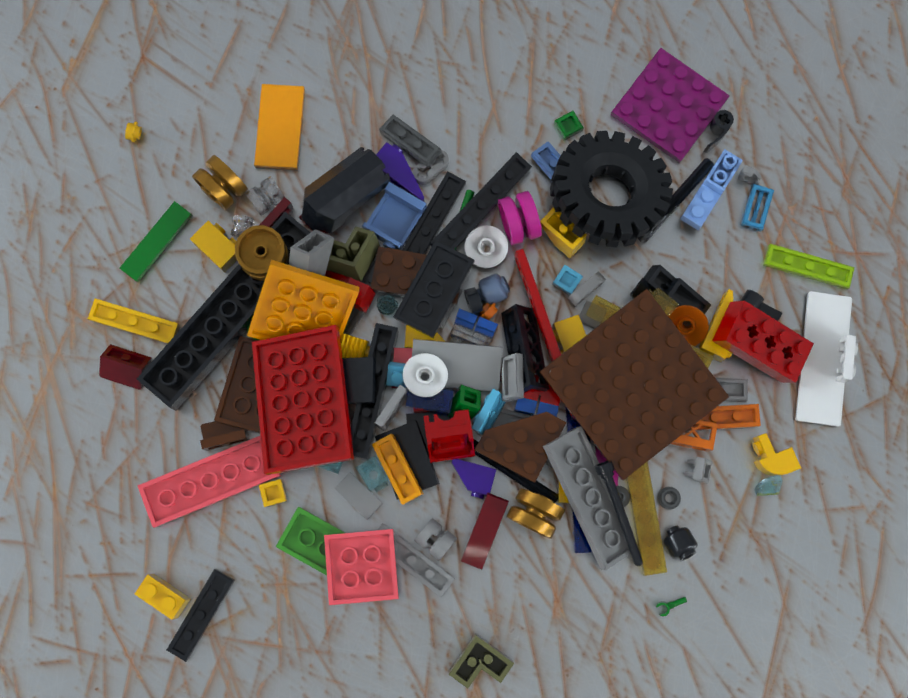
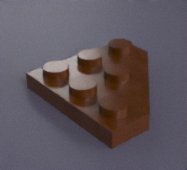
[474,412,567,483]

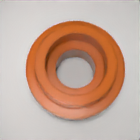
[478,303,498,320]

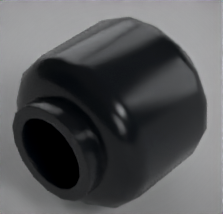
[663,525,698,561]

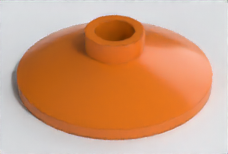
[667,305,709,347]

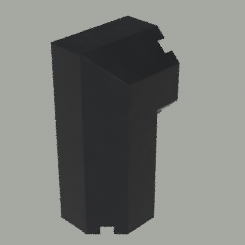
[301,147,390,233]

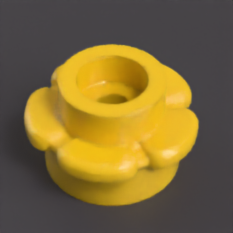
[125,121,142,142]

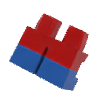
[514,375,560,417]

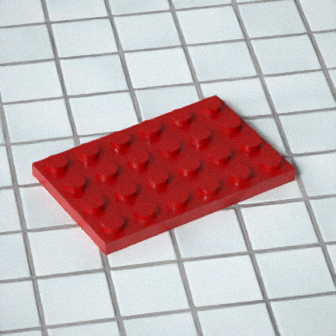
[252,325,354,475]

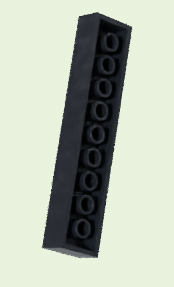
[137,212,311,411]

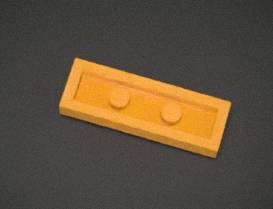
[372,434,424,505]

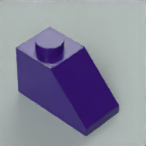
[451,459,496,499]

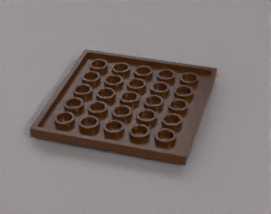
[539,289,729,480]

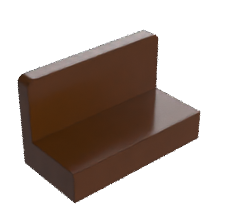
[200,421,250,451]

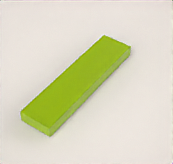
[763,244,855,289]

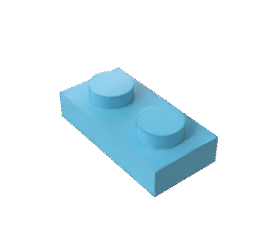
[472,389,506,436]

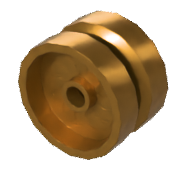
[192,155,248,210]
[235,225,289,281]
[506,488,565,539]

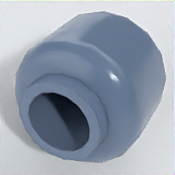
[477,274,510,305]

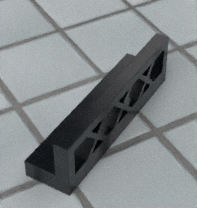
[501,304,549,393]

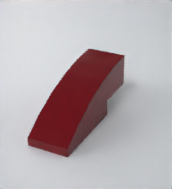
[461,493,509,570]

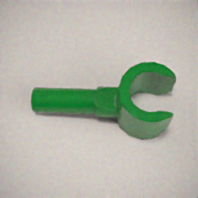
[656,597,687,617]

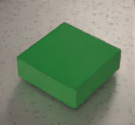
[554,111,584,140]

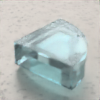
[755,475,783,496]

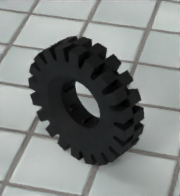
[550,131,673,247]

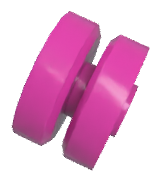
[498,191,542,246]

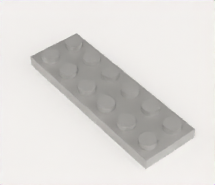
[543,426,639,570]

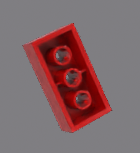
[712,301,814,383]

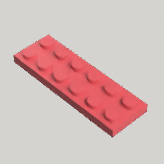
[137,436,281,528]

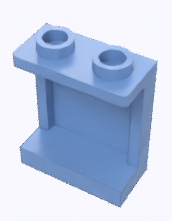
[362,182,427,250]

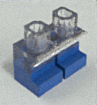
[450,308,498,346]

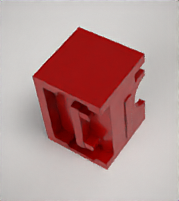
[423,409,475,463]

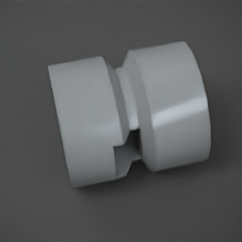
[414,518,457,561]

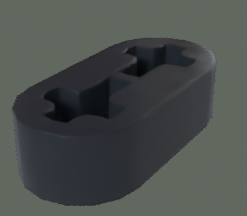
[464,287,483,314]

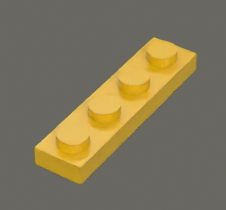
[87,298,180,344]

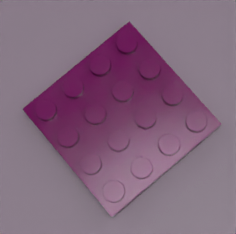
[611,48,730,163]

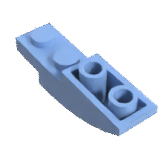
[680,149,743,231]

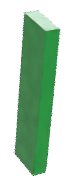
[119,201,193,282]

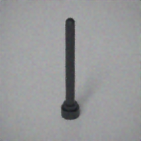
[594,460,643,566]

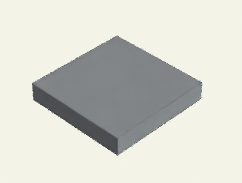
[375,385,408,431]

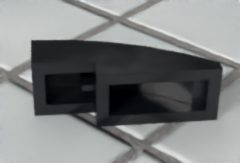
[644,265,711,314]

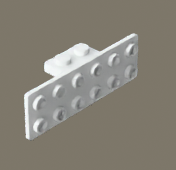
[795,291,858,427]

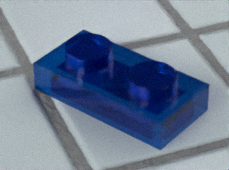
[406,389,454,414]

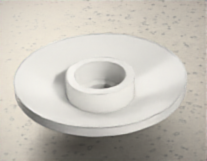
[465,225,508,268]
[403,353,448,397]

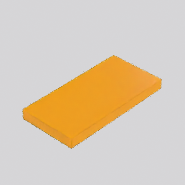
[254,84,305,170]

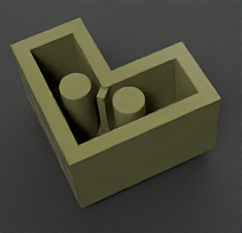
[326,226,380,281]
[449,633,514,689]

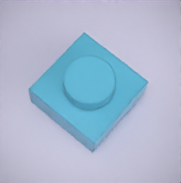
[553,265,583,295]
[386,362,407,388]

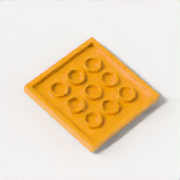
[247,259,360,340]

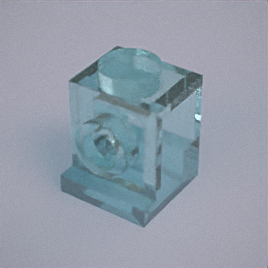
[355,456,389,493]

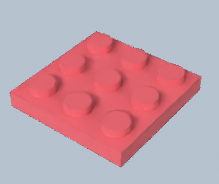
[324,529,399,605]

